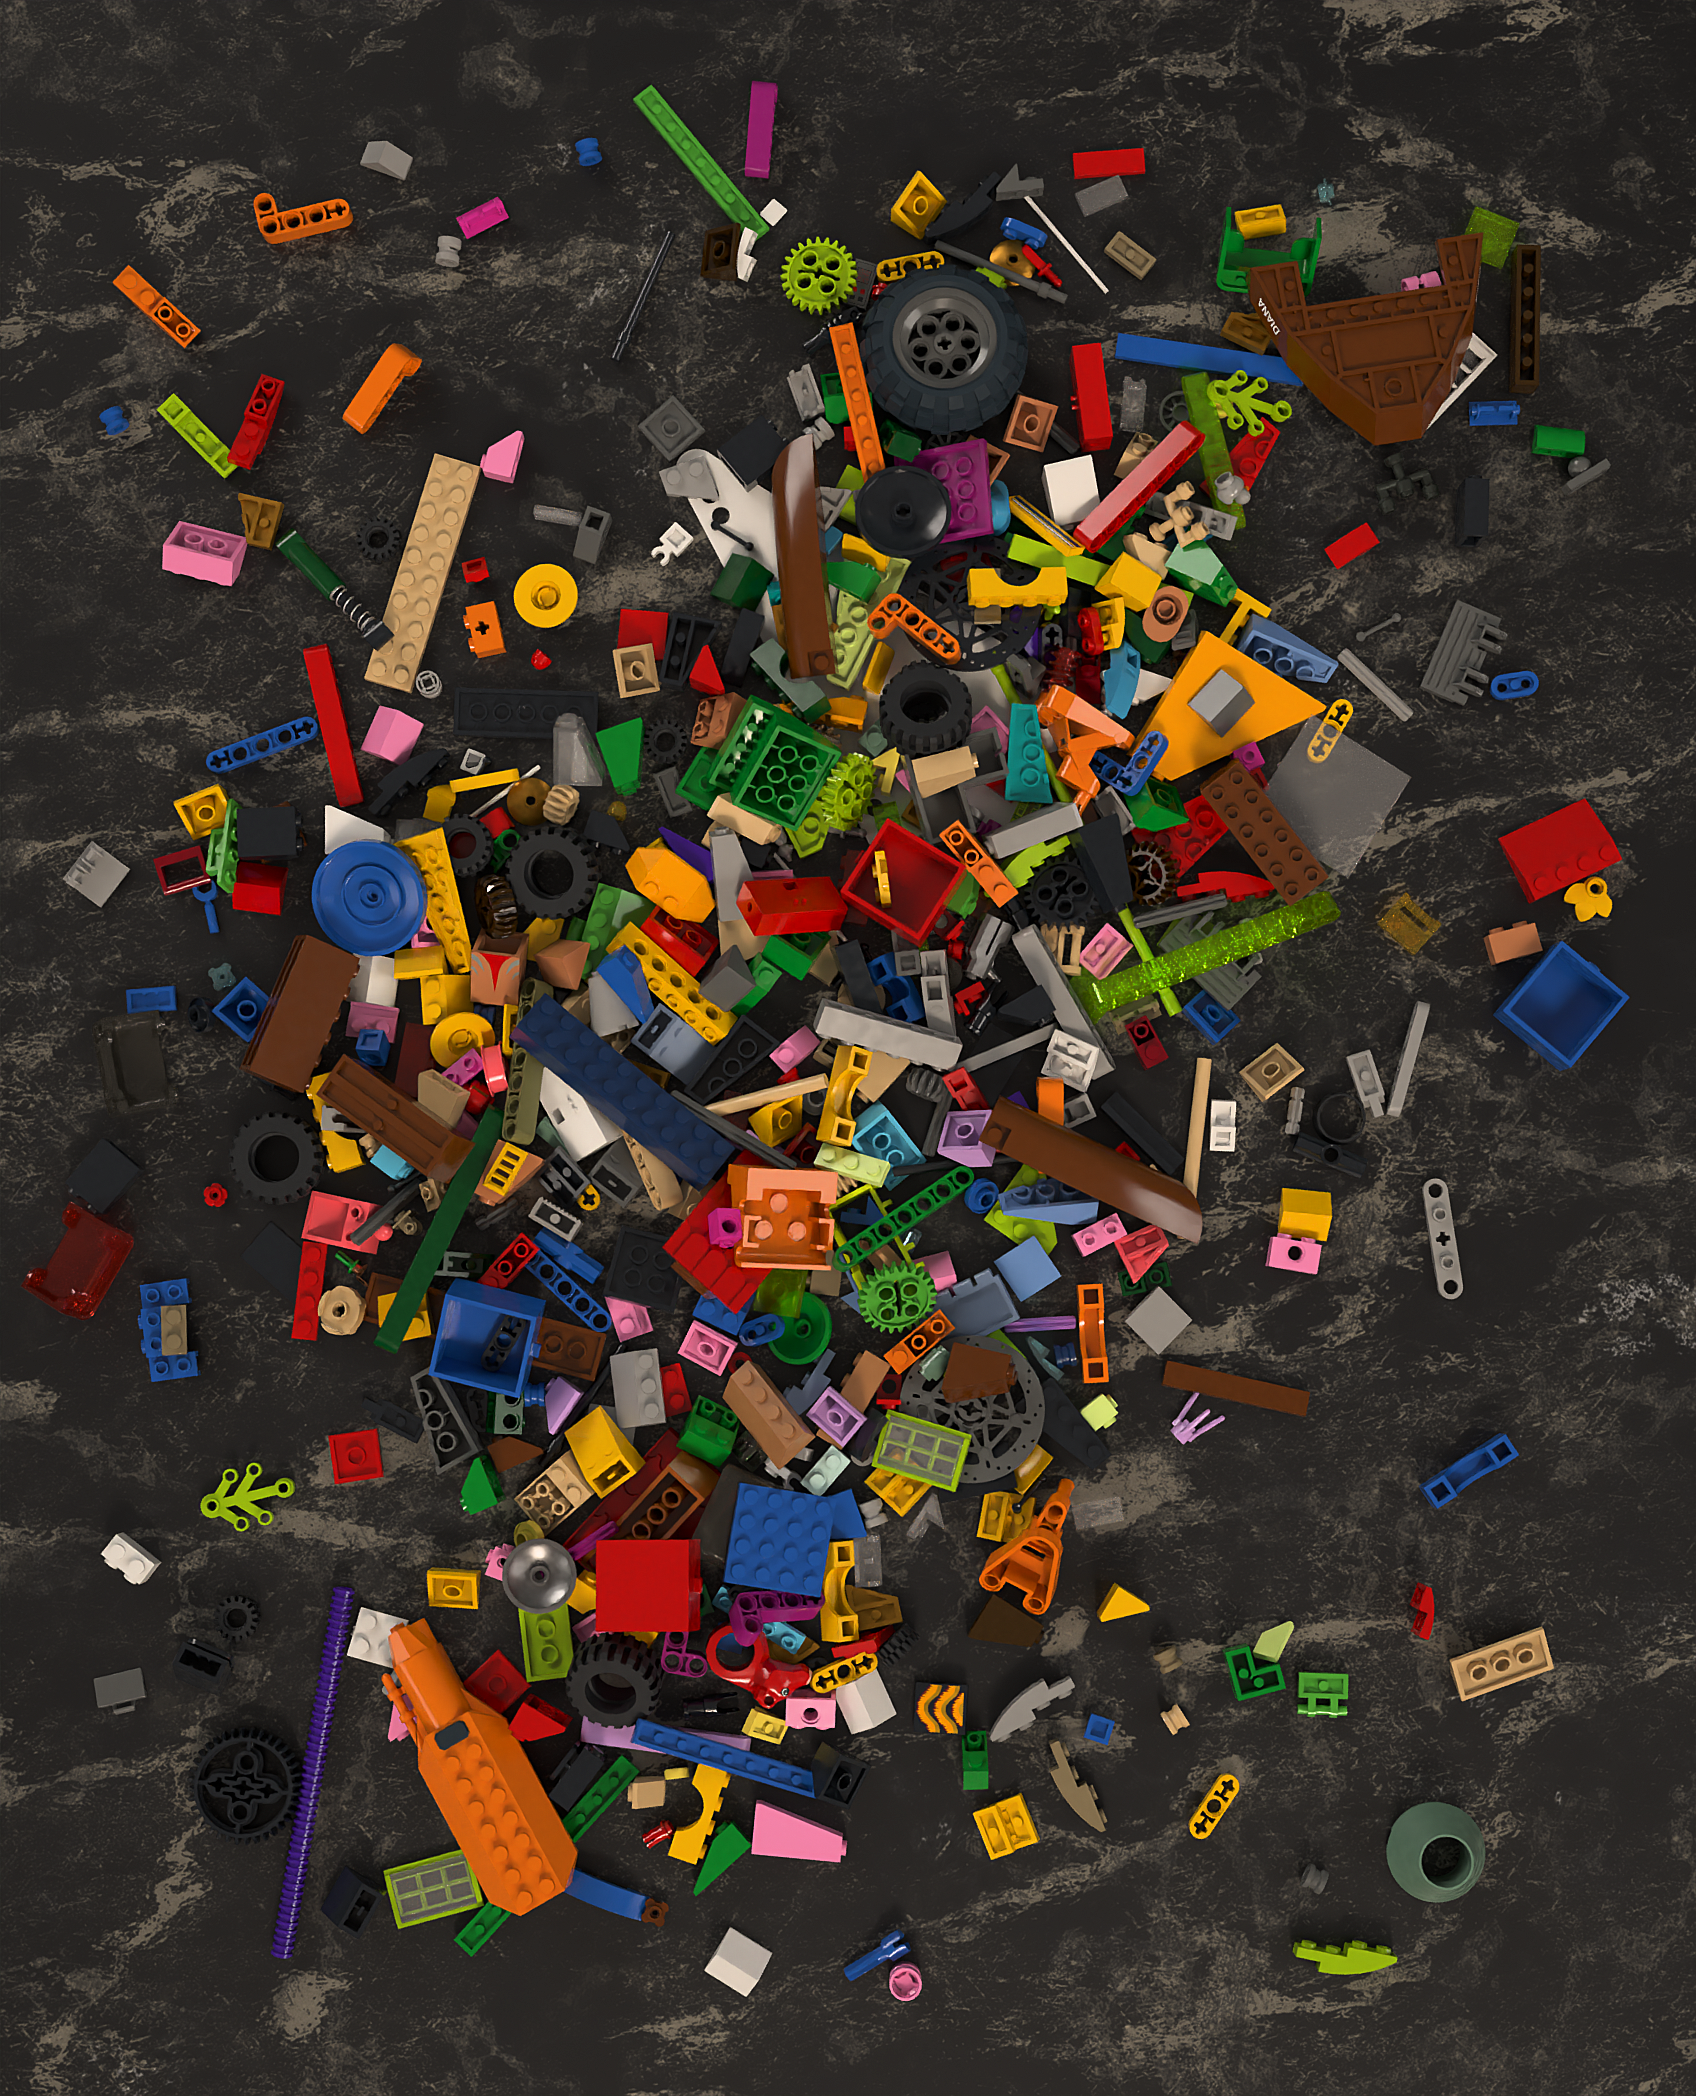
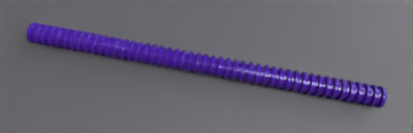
[271,1586,355,1959]

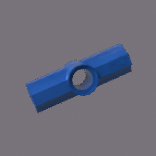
[533,1226,605,1284]

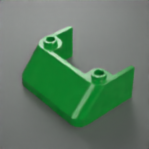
[1216,207,1322,297]

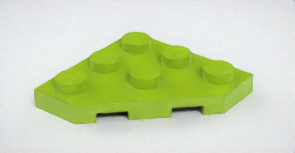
[784,766,836,860]
[984,1164,1057,1255]

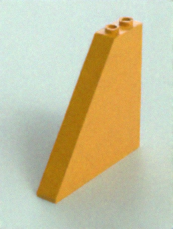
[1126,631,1327,781]

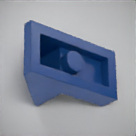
[840,1196,884,1228]

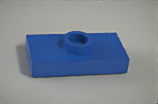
[126,986,178,1015]

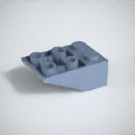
[630,1003,717,1086]

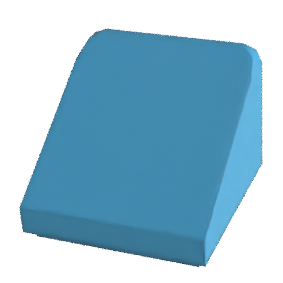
[825,526,844,557]

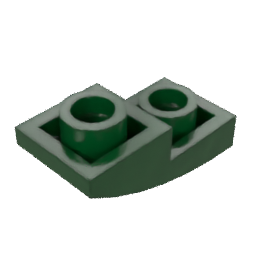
[1118,1262,1173,1296]

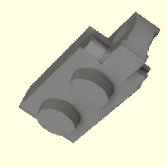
[1345,1049,1385,1119]

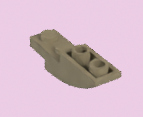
[1048,1738,1107,1832]

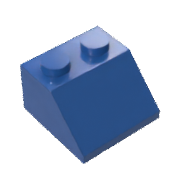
[692,1291,758,1336]

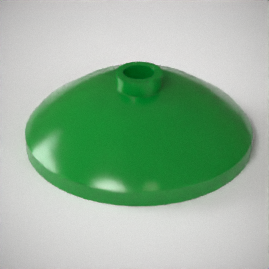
[768,1291,832,1365]

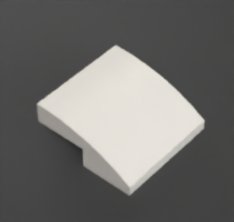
[1041,1029,1099,1092]

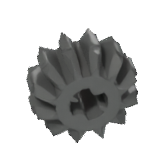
[906,1067,947,1102]

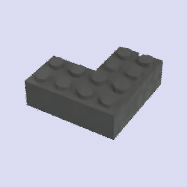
[900,727,1009,847]

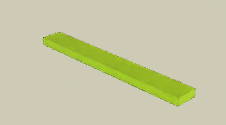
[1006,534,1194,610]

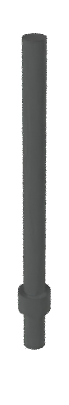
[934,240,1068,304]

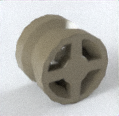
[1153,1645,1183,1674]

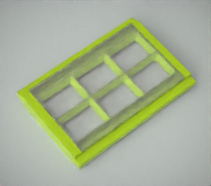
[871,1409,972,1492]
[383,1849,485,1929]

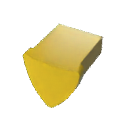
[423,785,456,824]

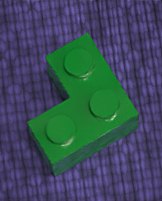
[1222,1643,1286,1701]

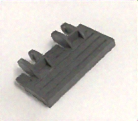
[1419,600,1508,706]
[1158,910,1262,1012]

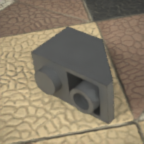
[573,506,612,565]

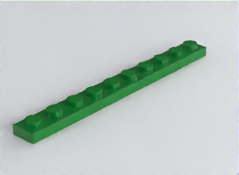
[454,1754,640,1957]

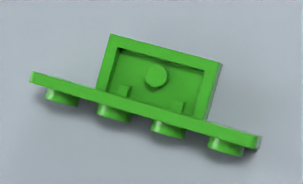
[206,799,243,893]

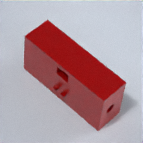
[1069,343,1113,453]
[736,876,848,936]

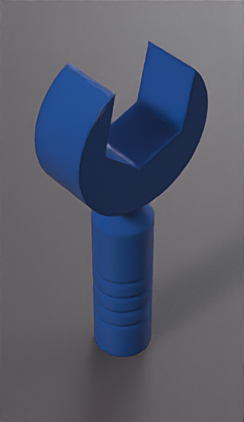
[192,880,220,934]

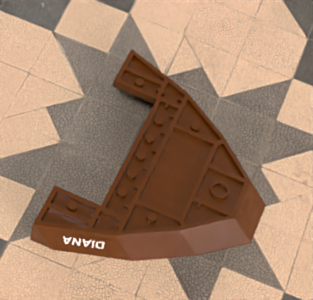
[1246,232,1483,446]

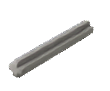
[1337,648,1413,721]

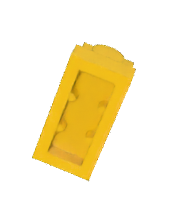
[1219,588,1272,646]

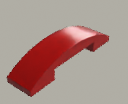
[942,1066,1001,1155]

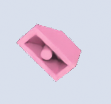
[480,431,525,483]
[769,1025,821,1074]

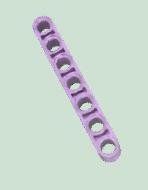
[580,1715,751,1754]

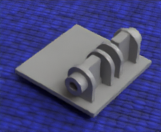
[63,841,130,907]

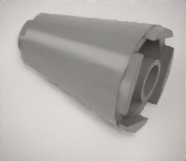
[588,971,640,1037]

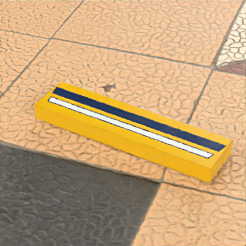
[1009,495,1085,557]

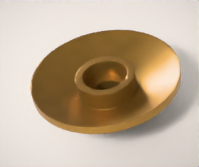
[989,239,1036,286]
[507,778,552,826]

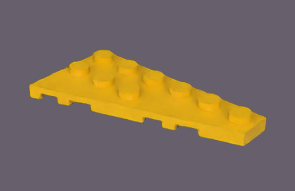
[392,827,472,975]

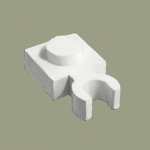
[651,522,693,566]

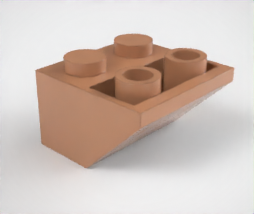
[690,692,747,750]

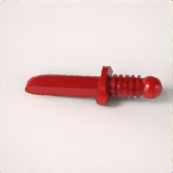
[1022,244,1062,288]

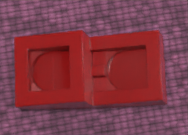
[1324,522,1380,569]

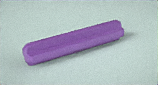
[1004,1316,1076,1333]

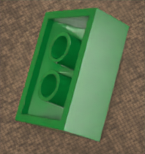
[460,1454,506,1515]

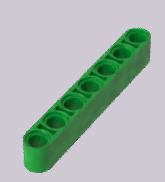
[832,1166,974,1272]

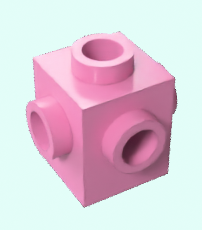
[485,1543,516,1581]

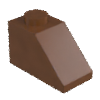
[487,1434,546,1473]

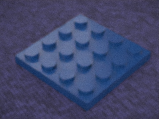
[722,1482,836,1597]

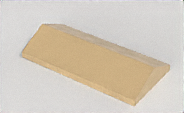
[1449,1626,1554,1701]

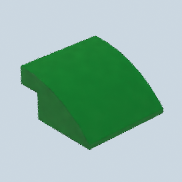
[706,694,842,832]

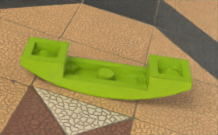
[156,393,238,479]

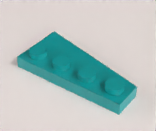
[1004,703,1053,804]

